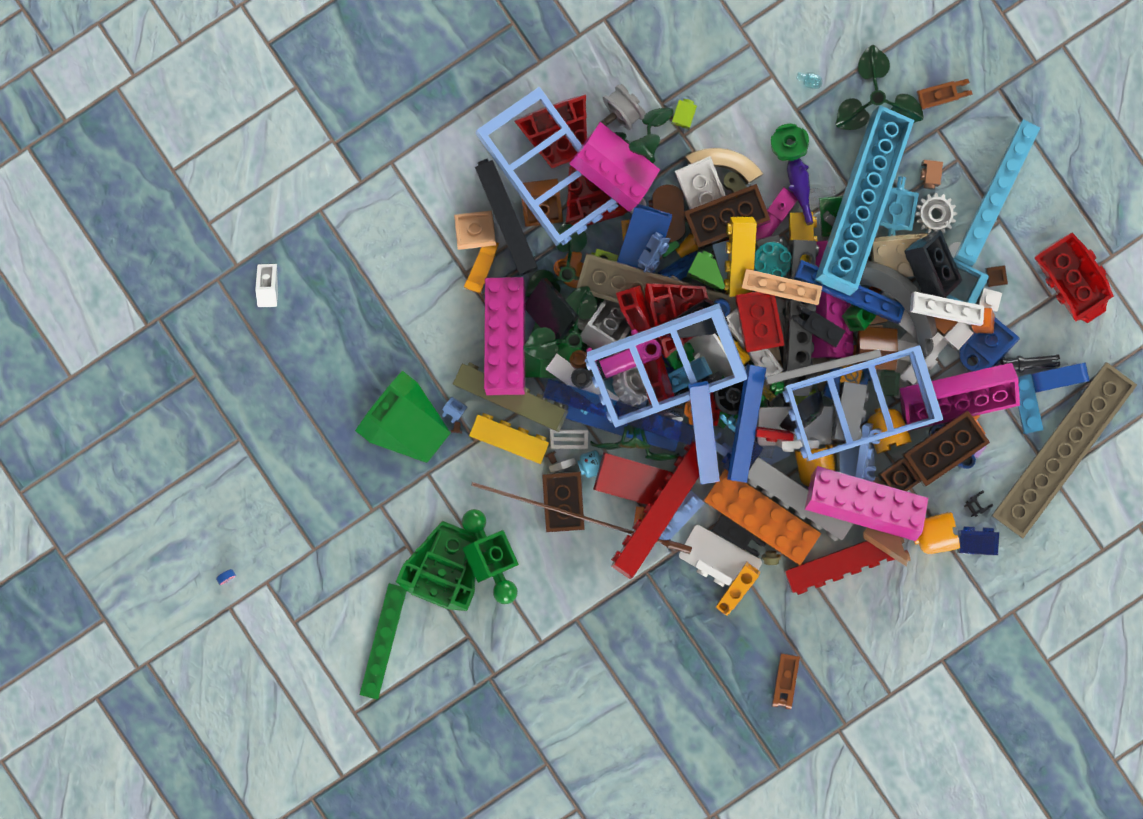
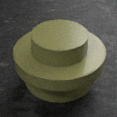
[762,550,781,565]

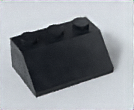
[904,230,963,298]

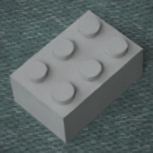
[580,299,631,357]
[831,381,870,443]

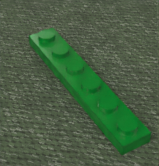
[359,583,407,700]

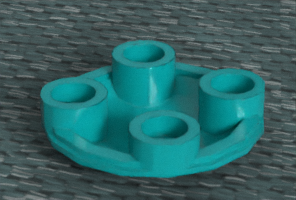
[754,242,792,277]

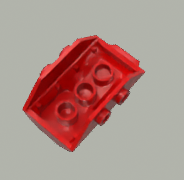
[1034,232,1114,323]

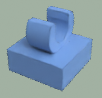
[442,397,467,423]

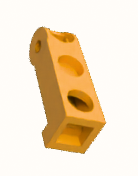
[464,242,499,294]
[716,561,760,616]

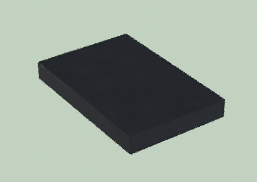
[525,278,579,345]

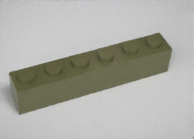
[453,362,569,432]

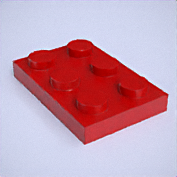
[735,291,785,353]

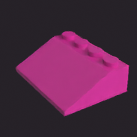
[569,122,660,212]

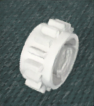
[915,193,957,234]
[612,366,648,406]

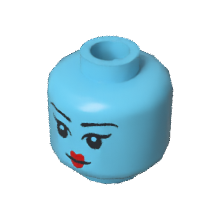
[577,450,603,478]

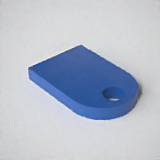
[960,317,1020,372]

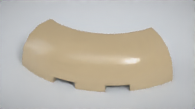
[685,148,763,185]

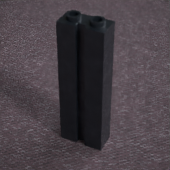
[475,159,538,277]

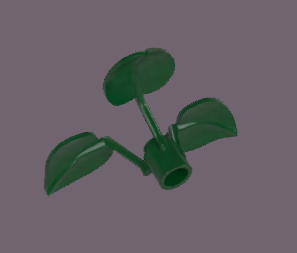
[836,45,924,130]
[614,108,673,163]
[526,222,604,303]
[523,286,607,370]
[590,418,679,461]

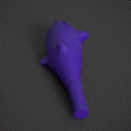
[787,158,814,225]

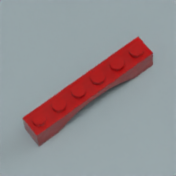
[616,286,674,404]

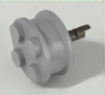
[598,84,646,130]

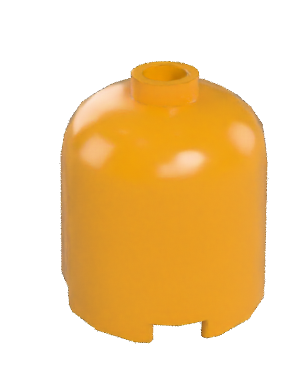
[867,408,912,454]
[794,444,835,487]
[914,512,960,554]

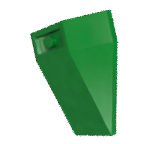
[355,371,451,463]

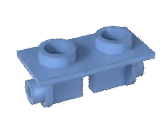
[637,232,670,272]

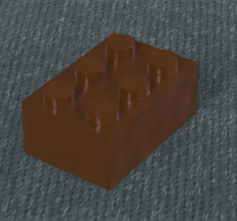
[542,472,585,532]

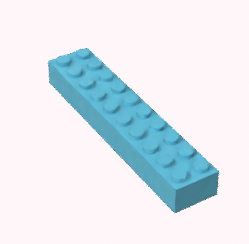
[815,105,914,296]

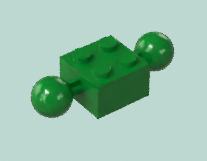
[462,509,519,604]

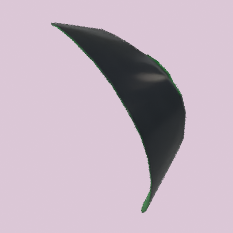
[779,392,824,432]

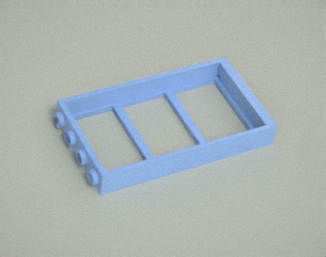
[475,87,618,246]
[585,303,747,428]
[783,345,943,461]

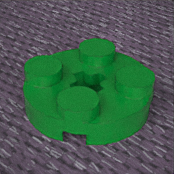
[771,123,809,161]

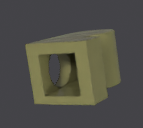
[723,172,747,193]

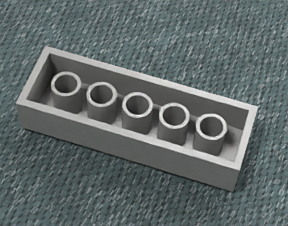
[747,456,854,541]

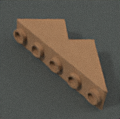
[863,476,911,566]

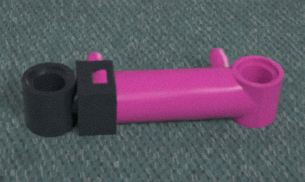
[571,329,662,389]

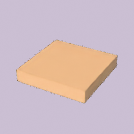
[454,210,496,250]

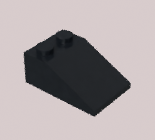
[665,298,729,339]

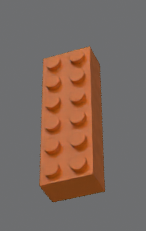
[703,469,822,565]

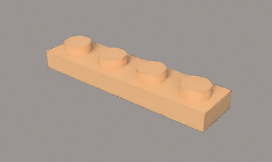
[742,269,823,305]

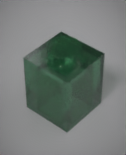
[878,370,900,396]

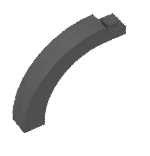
[860,261,937,357]

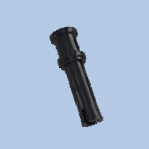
[1000,354,1060,373]

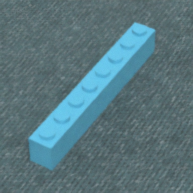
[954,119,1040,267]

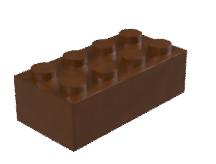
[684,184,771,250]
[902,411,990,486]

